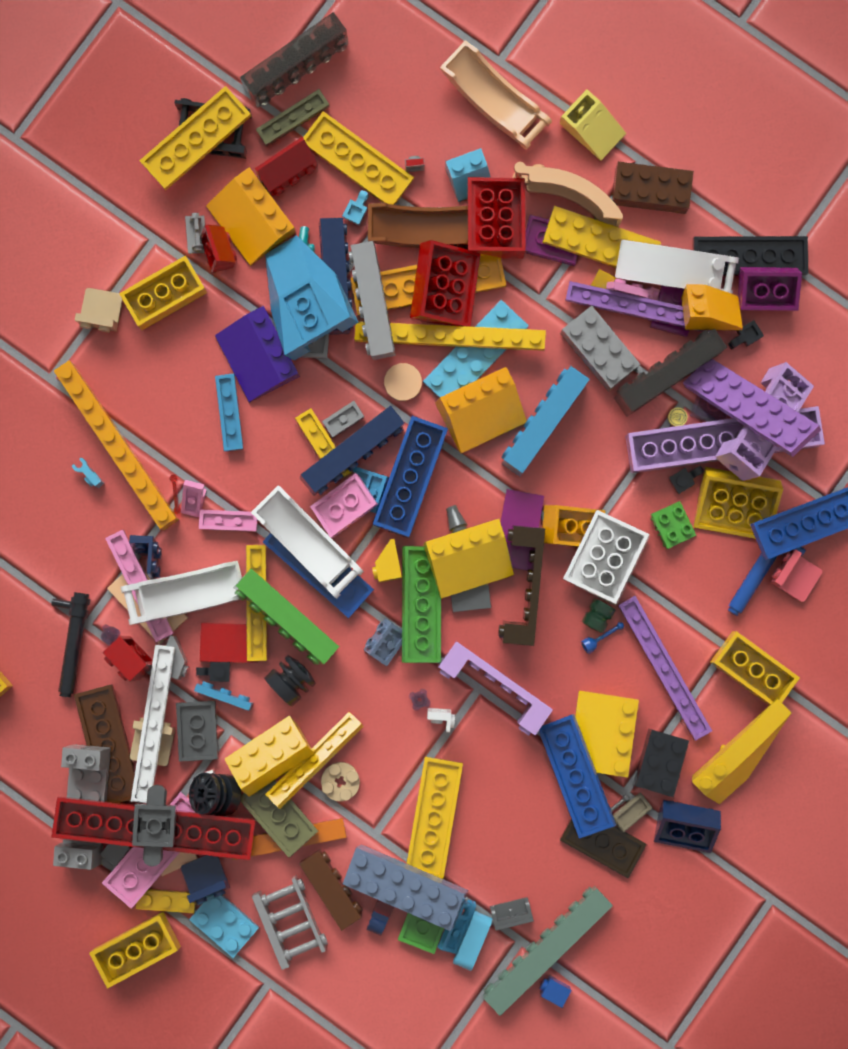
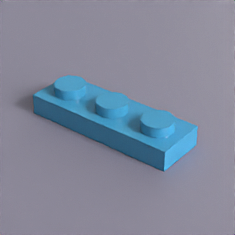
[194,681,253,711]

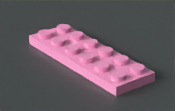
[102,792,195,909]

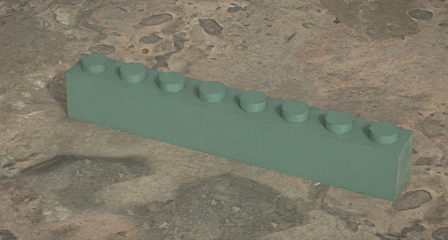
[483,886,613,1016]

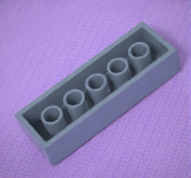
[343,844,469,931]

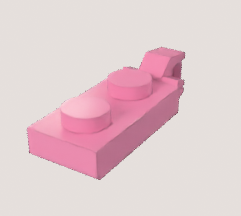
[606,279,660,301]

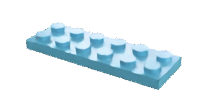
[423,300,529,398]

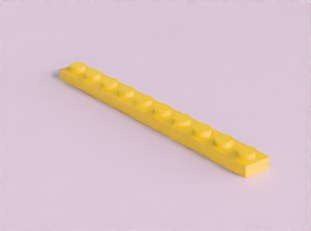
[354,322,546,351]

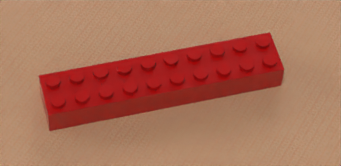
[51,796,256,860]

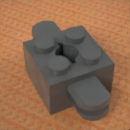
[132,785,177,866]

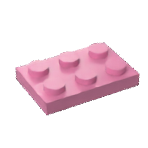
[310,473,378,538]

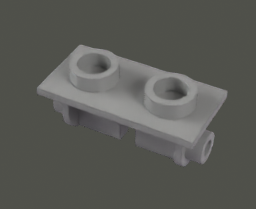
[185,213,205,254]

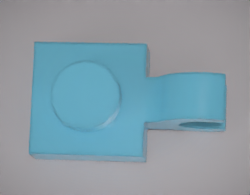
[342,190,369,226]
[72,458,104,488]

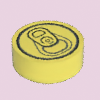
[668,408,688,427]

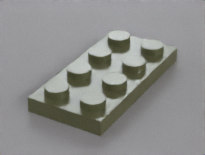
[240,780,319,858]

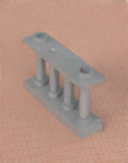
[252,875,328,970]

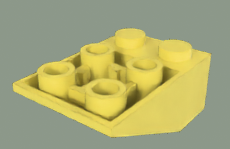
[559,89,626,161]

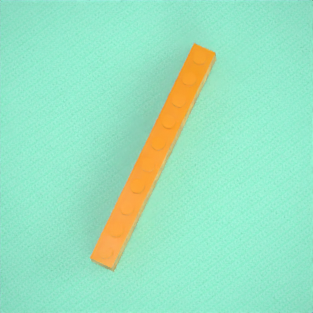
[54,360,179,531]

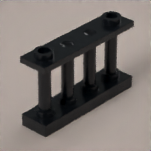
[174,98,252,159]

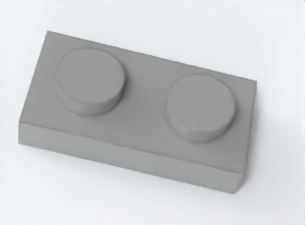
[322,401,365,438]

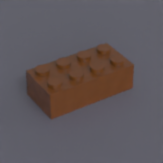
[612,161,694,214]

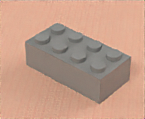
[560,306,640,392]

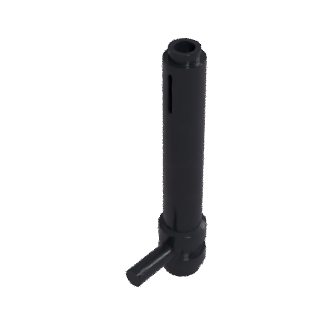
[51,592,91,697]

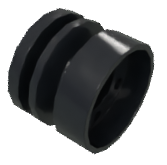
[264,655,316,707]
[189,773,241,816]

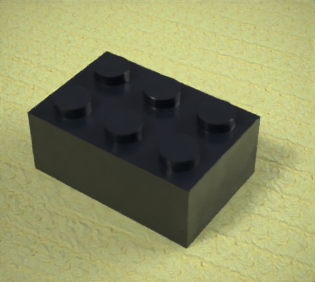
[633,728,689,797]

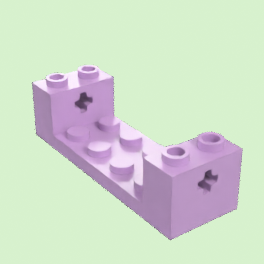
[715,362,814,481]
[438,641,553,736]

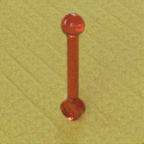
[170,474,181,514]

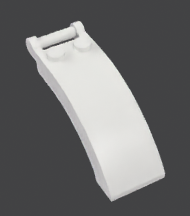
[615,239,739,294]
[251,485,364,599]
[120,561,242,625]

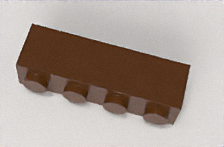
[300,849,363,931]

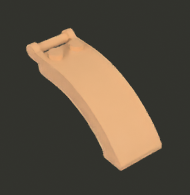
[440,40,552,149]
[512,162,623,227]

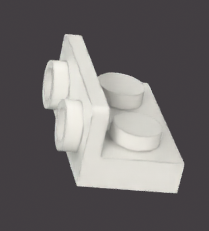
[427,708,455,733]

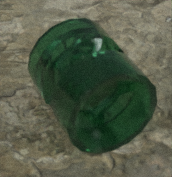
[581,598,616,634]

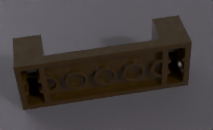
[498,525,545,646]

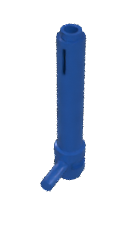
[728,547,806,616]

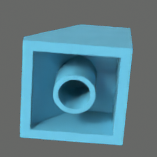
[445,148,491,202]

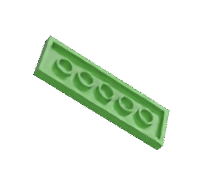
[402,546,441,663]

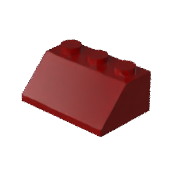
[255,137,317,197]

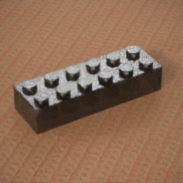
[240,12,348,108]
[614,329,728,417]

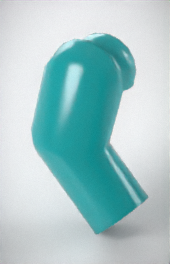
[299,226,315,253]

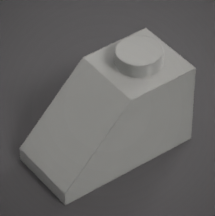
[166,635,189,680]

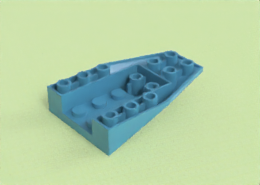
[265,235,359,360]

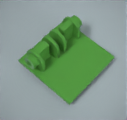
[650,501,696,549]

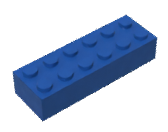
[373,416,448,538]

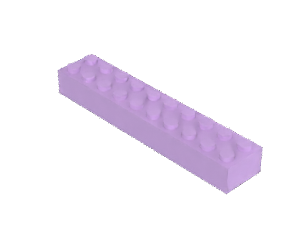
[625,406,825,474]

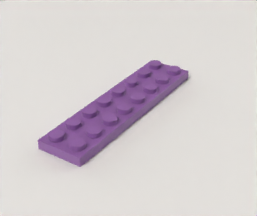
[683,358,821,457]

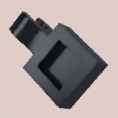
[727,320,764,350]
[668,466,704,494]
[196,662,230,682]

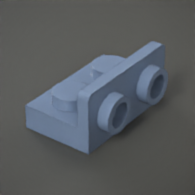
[364,619,402,666]

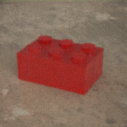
[102,636,153,681]

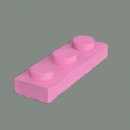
[199,510,258,532]

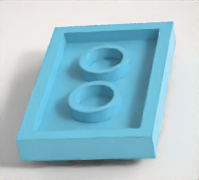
[189,895,259,958]

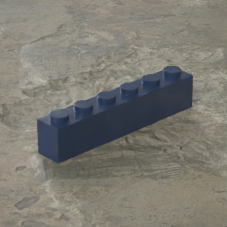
[319,218,353,335]
[300,405,405,496]

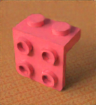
[770,549,822,602]

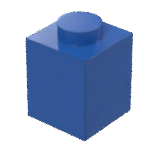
[539,975,572,1008]

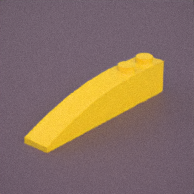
[692,698,791,804]

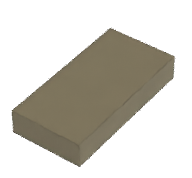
[613,793,652,832]

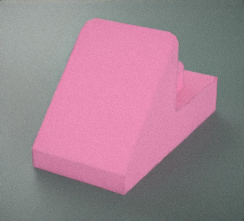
[181,480,206,517]

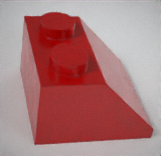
[200,225,237,273]

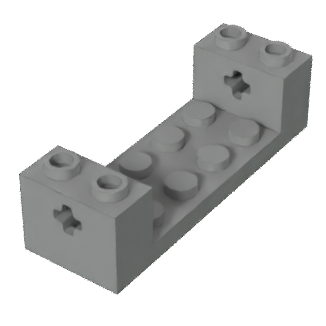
[53,744,111,870]

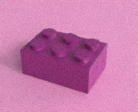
[738,267,802,311]

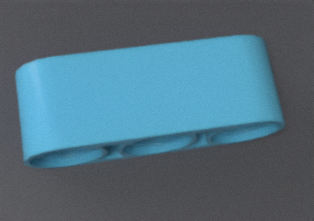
[453,911,493,971]

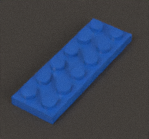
[750,487,848,560]
[263,533,374,618]
[539,714,616,838]

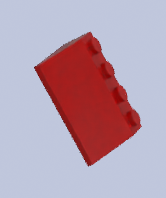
[468,177,526,259]
[410,240,481,327]

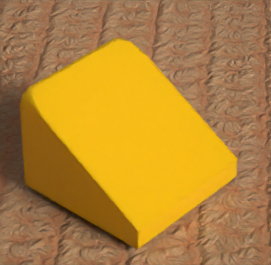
[591,269,616,289]

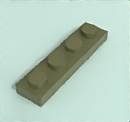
[256,89,330,147]

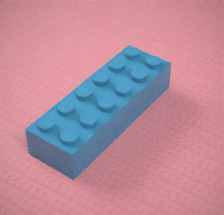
[501,366,590,477]

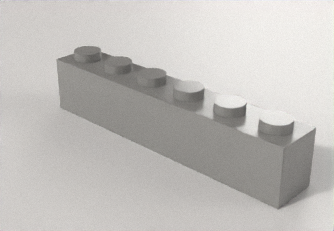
[349,241,396,360]

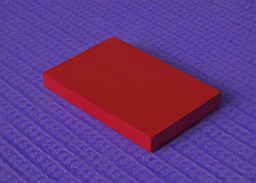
[200,623,258,663]

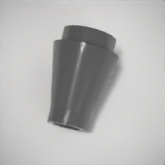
[446,505,467,533]

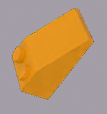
[681,284,743,330]
[543,505,605,546]

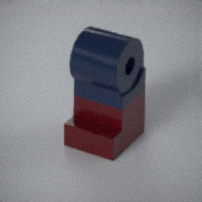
[366,900,394,936]

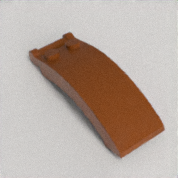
[368,203,468,248]

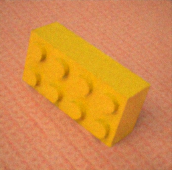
[119,255,207,330]
[710,631,800,705]
[225,716,315,797]
[89,912,181,989]

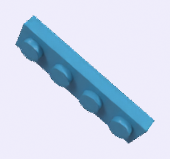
[215,373,244,452]

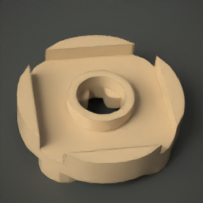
[321,762,360,801]

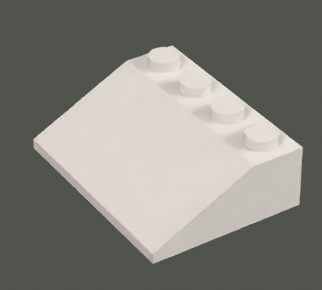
[563,510,650,606]

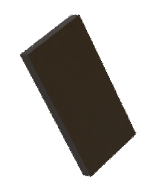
[560,818,647,878]

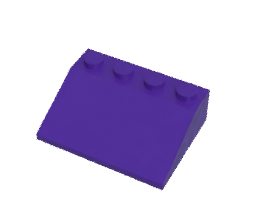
[215,306,300,403]

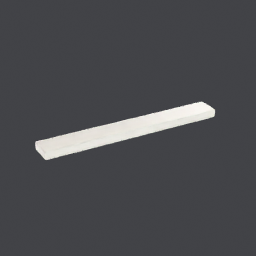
[131,645,175,803]

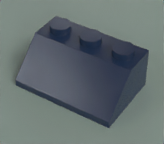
[654,800,721,853]

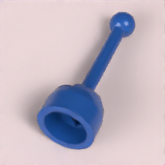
[581,622,624,654]

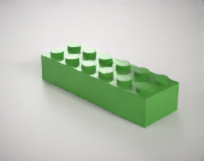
[233,569,340,665]

